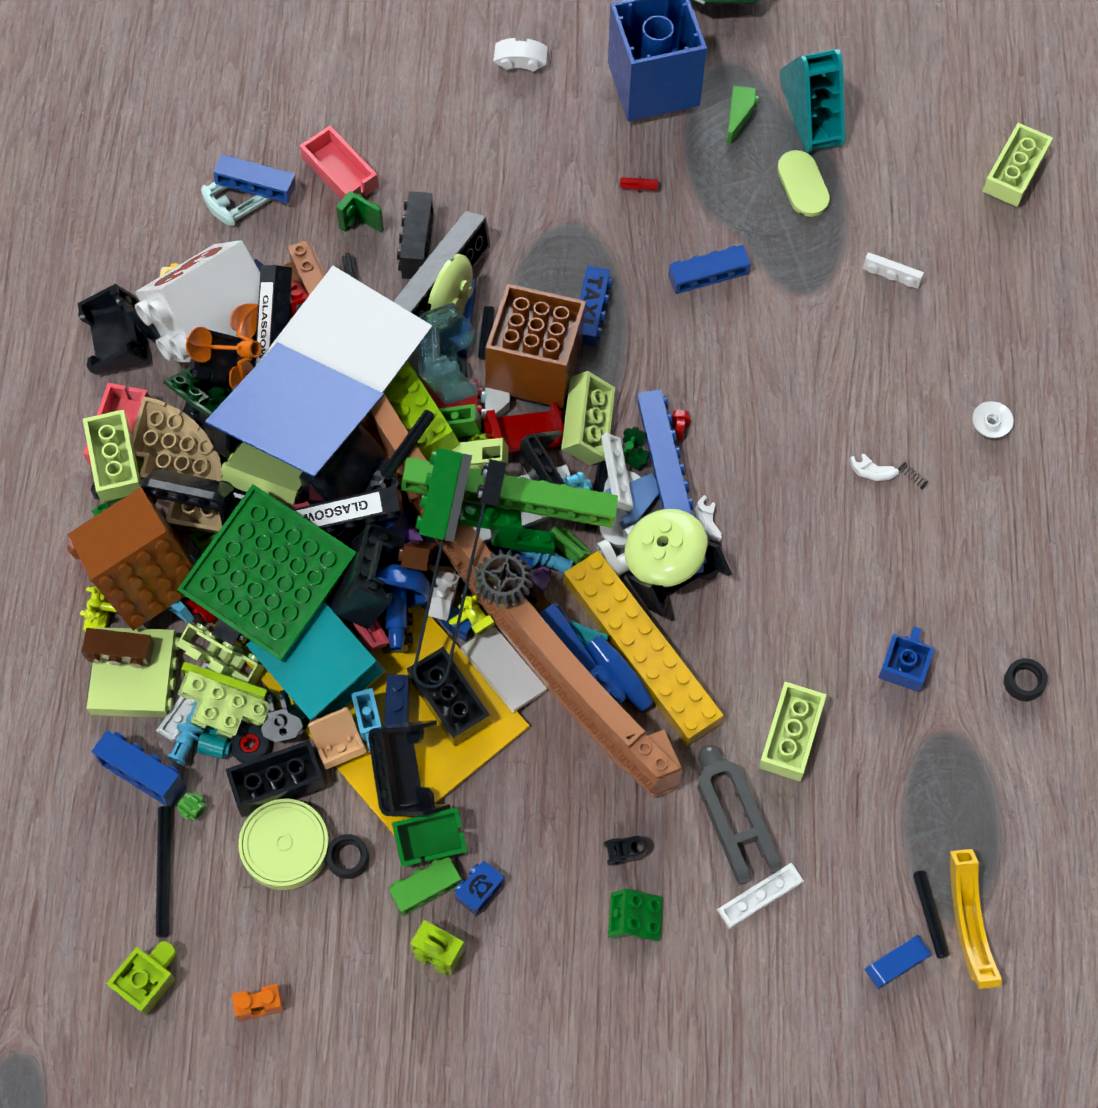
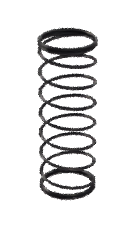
[898,462,928,489]

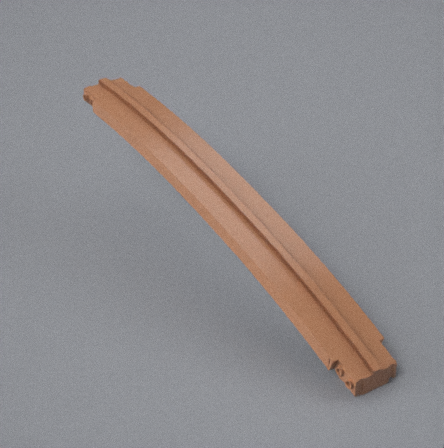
[284,240,682,798]

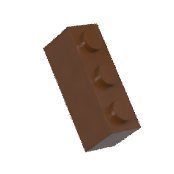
[398,539,438,571]
[81,628,155,668]

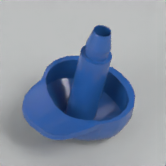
[375,564,430,651]

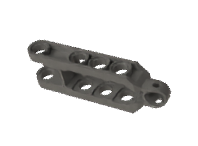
[697,745,781,885]

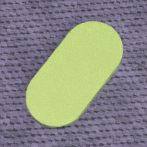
[777,150,830,217]

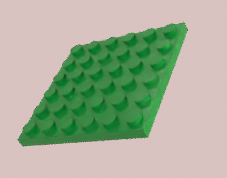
[177,484,357,662]

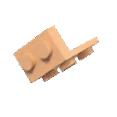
[308,708,367,770]

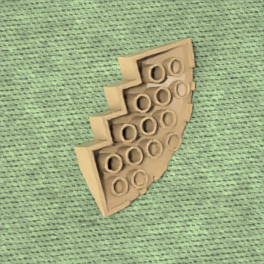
[132,396,223,533]

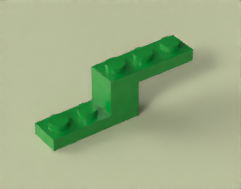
[458,503,555,554]

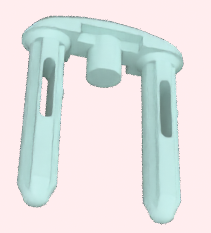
[201,182,272,226]

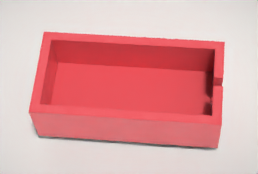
[300,125,379,200]
[83,383,150,465]

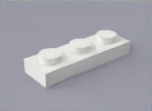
[863,252,924,289]

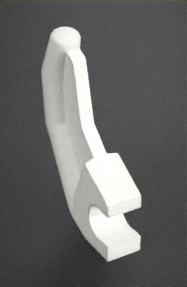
[849,454,899,481]
[694,495,722,542]

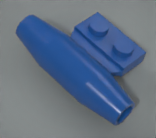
[586,635,654,712]

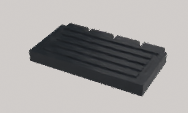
[189,330,255,387]

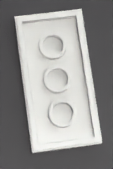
[460,626,547,713]

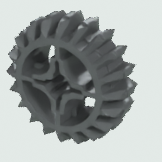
[474,550,533,609]

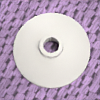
[972,401,1013,438]

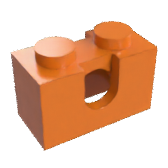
[231,984,284,1022]

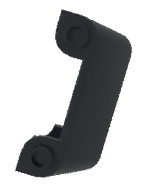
[77,284,151,375]
[299,422,385,504]

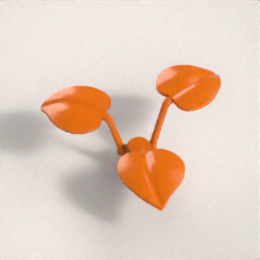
[186,303,262,390]

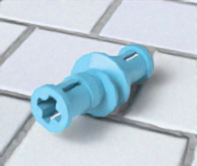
[509,548,573,576]
[167,701,205,765]

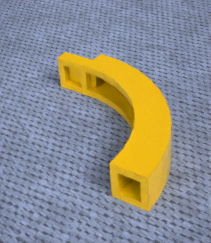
[950,849,1002,989]

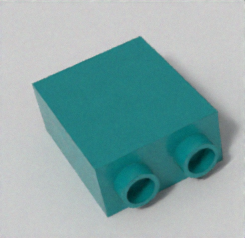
[246,601,387,721]

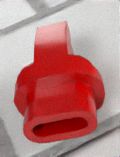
[671,410,691,441]
[184,598,216,624]

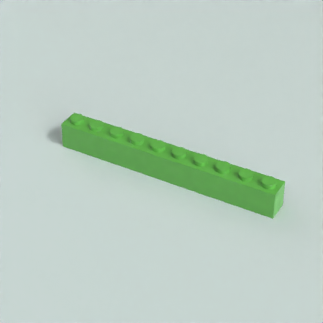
[401,457,618,528]

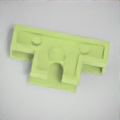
[451,438,509,470]
[176,622,265,685]
[177,671,269,739]

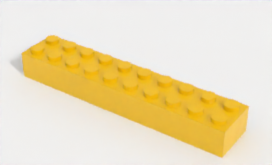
[563,551,724,747]

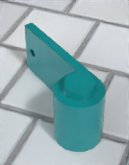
[197,725,232,759]

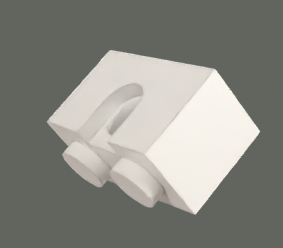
[428,571,460,621]

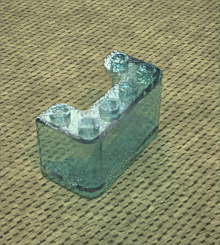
[418,303,478,404]

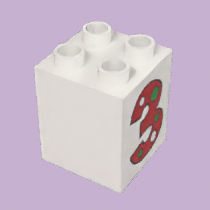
[135,240,260,362]

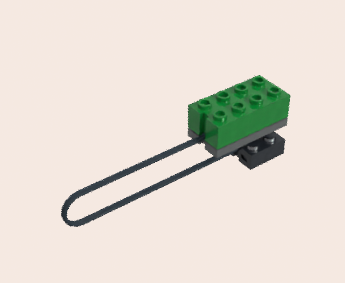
[413,448,507,689]

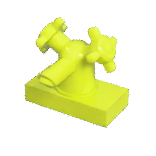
[80,586,117,632]
[448,595,495,637]

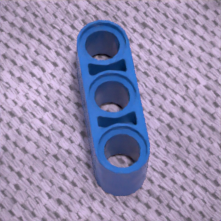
[864,935,932,989]

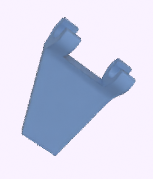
[605,473,659,530]

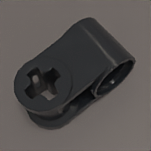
[604,836,647,866]

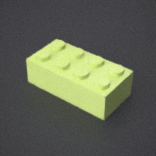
[982,123,1053,207]
[561,371,615,465]
[83,409,141,502]
[758,682,827,781]

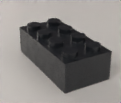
[397,191,434,279]
[407,647,491,746]
[225,740,326,817]

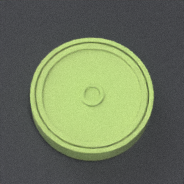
[238,799,330,890]

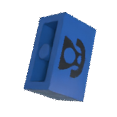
[454,860,505,916]

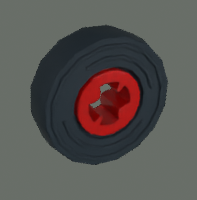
[231,725,270,763]

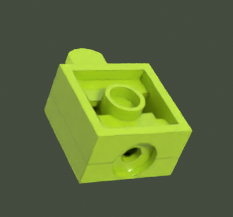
[410,920,466,975]
[106,941,177,1016]

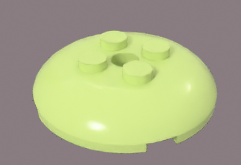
[427,254,473,331]
[625,509,708,587]

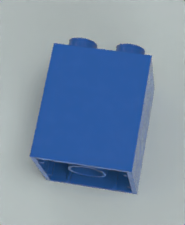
[608,0,707,121]

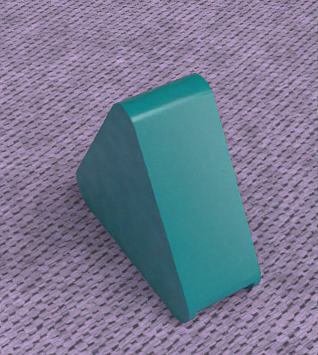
[779,49,845,153]

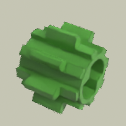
[177,792,207,821]

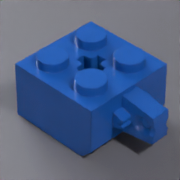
[878,626,935,692]

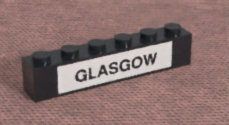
[254,265,292,367]
[292,486,405,535]

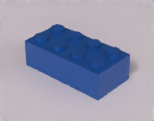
[91,730,186,809]

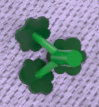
[622,426,650,469]

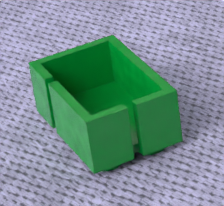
[392,807,467,867]

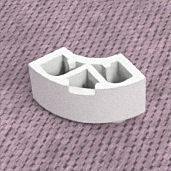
[494,38,548,72]

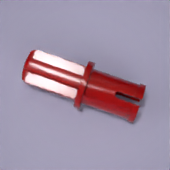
[620,176,658,192]

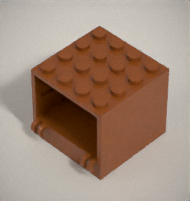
[485,284,586,408]
[67,487,195,631]

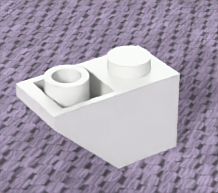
[481,387,510,421]

